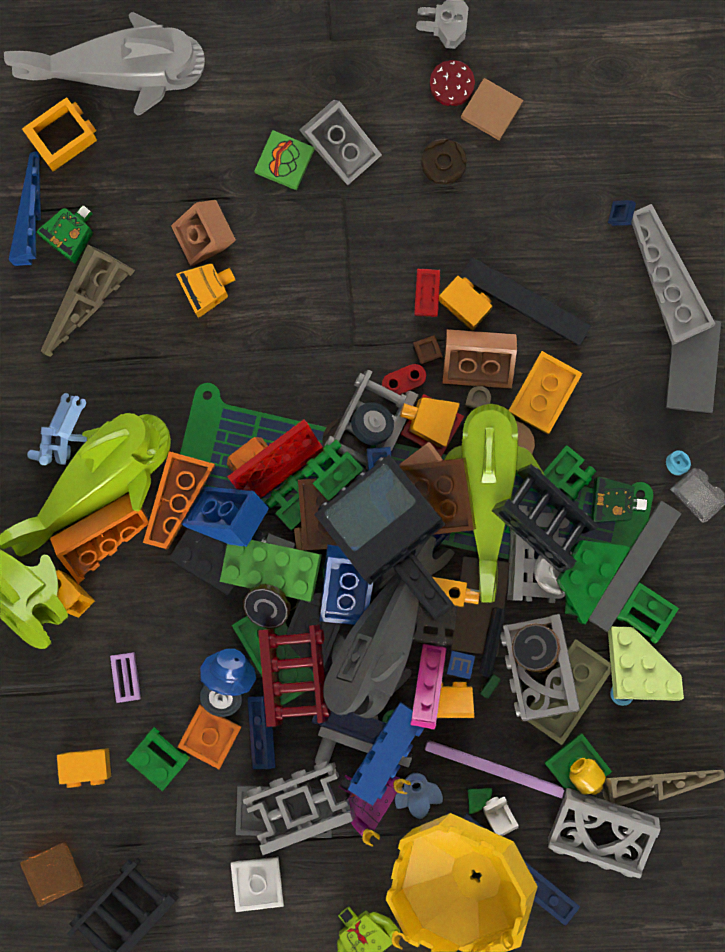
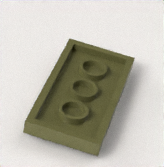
[528,639,611,745]

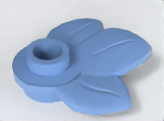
[395,773,443,819]

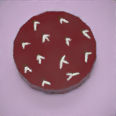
[430,60,475,106]

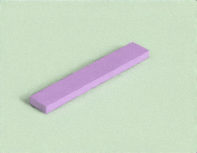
[424,740,564,798]

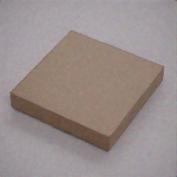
[461,78,523,141]

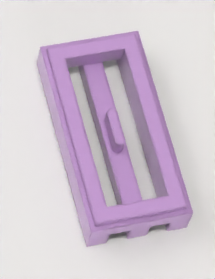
[110,652,141,703]

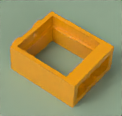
[22,97,97,171]

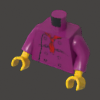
[338,775,411,847]

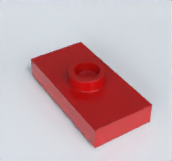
[414,269,440,317]

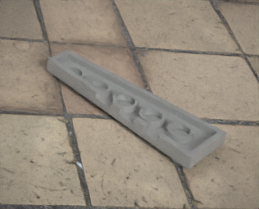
[632,204,715,345]

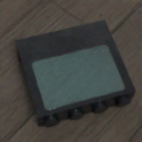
[314,454,446,585]

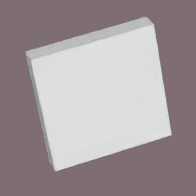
[231,856,284,912]

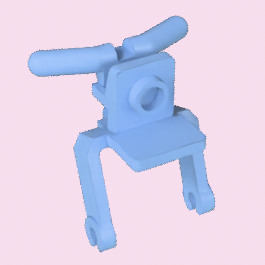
[27,393,87,465]

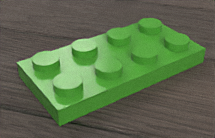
[220,539,322,602]

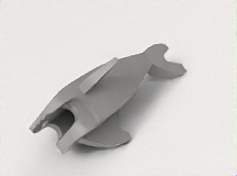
[4,12,205,115]

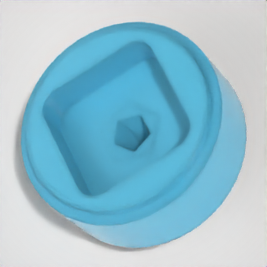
[666,451,691,475]

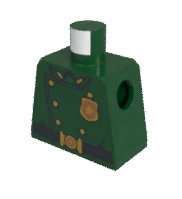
[591,477,647,523]

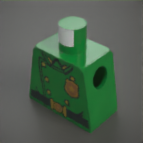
[37,205,93,264]

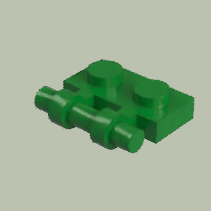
[301,439,363,501]
[543,445,596,501]
[265,470,305,531]

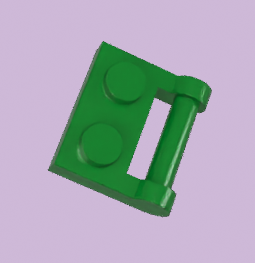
[616,582,679,644]
[127,727,190,791]

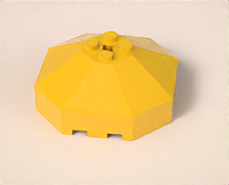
[386,813,538,952]

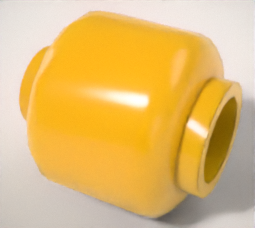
[569,758,606,795]

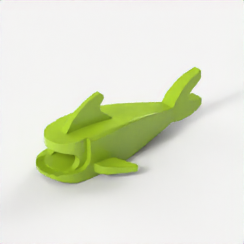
[445,404,545,603]
[0,413,171,556]
[0,550,68,649]

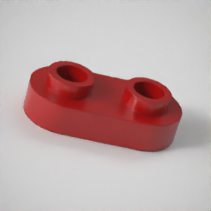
[382,364,426,395]

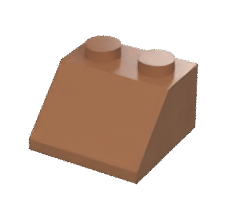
[171,200,236,266]

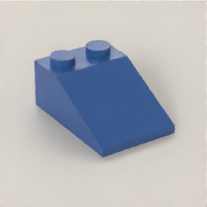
[181,486,269,547]
[320,545,373,625]

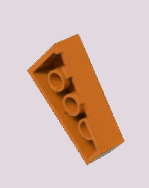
[143,451,216,549]

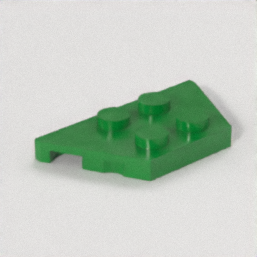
[556,540,630,625]

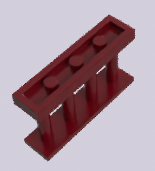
[258,625,331,727]

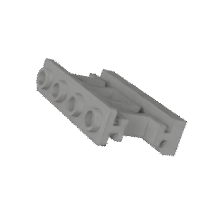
[243,761,356,855]

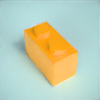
[439,276,492,331]
[57,748,111,788]

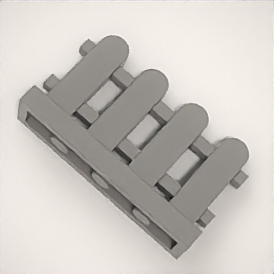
[507,505,569,603]

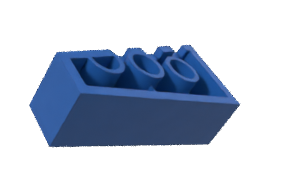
[348,702,425,806]

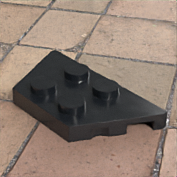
[285,593,341,671]

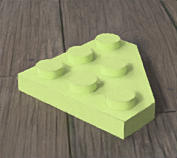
[608,627,684,701]

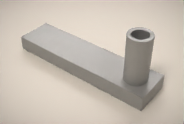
[314,723,412,767]

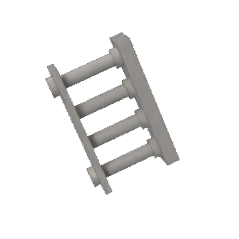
[325,370,418,470]

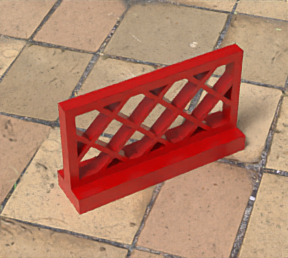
[227,419,323,498]

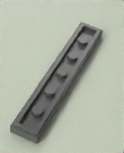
[588,501,681,632]

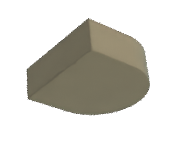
[465,386,491,409]

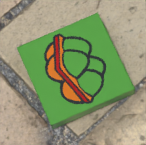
[255,130,315,190]

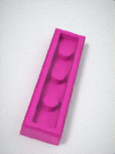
[411,644,446,729]

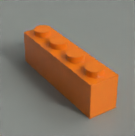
[50,493,149,584]

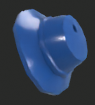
[200,649,256,696]

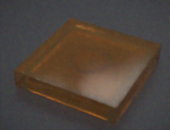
[20,842,84,907]

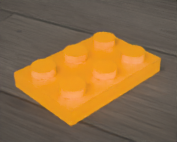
[508,351,582,434]

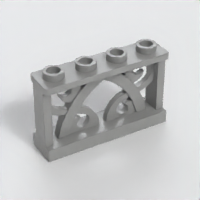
[501,614,580,721]
[548,788,661,878]

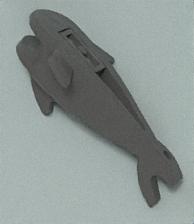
[323,536,455,719]

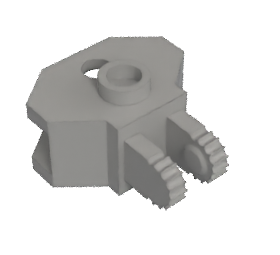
[416,0,469,49]

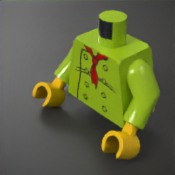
[337,907,409,952]

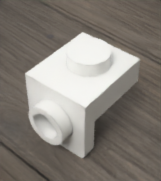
[483,797,518,836]

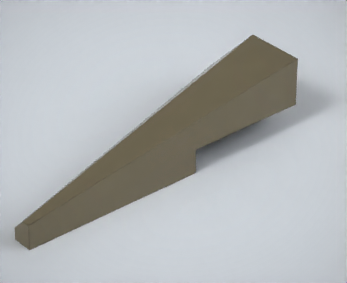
[41,245,135,357]
[602,770,725,806]

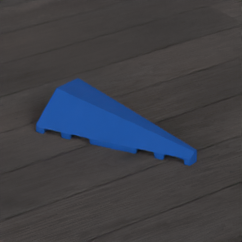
[9,152,41,266]

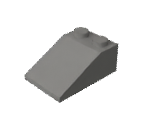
[300,100,382,185]

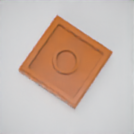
[177,705,242,769]

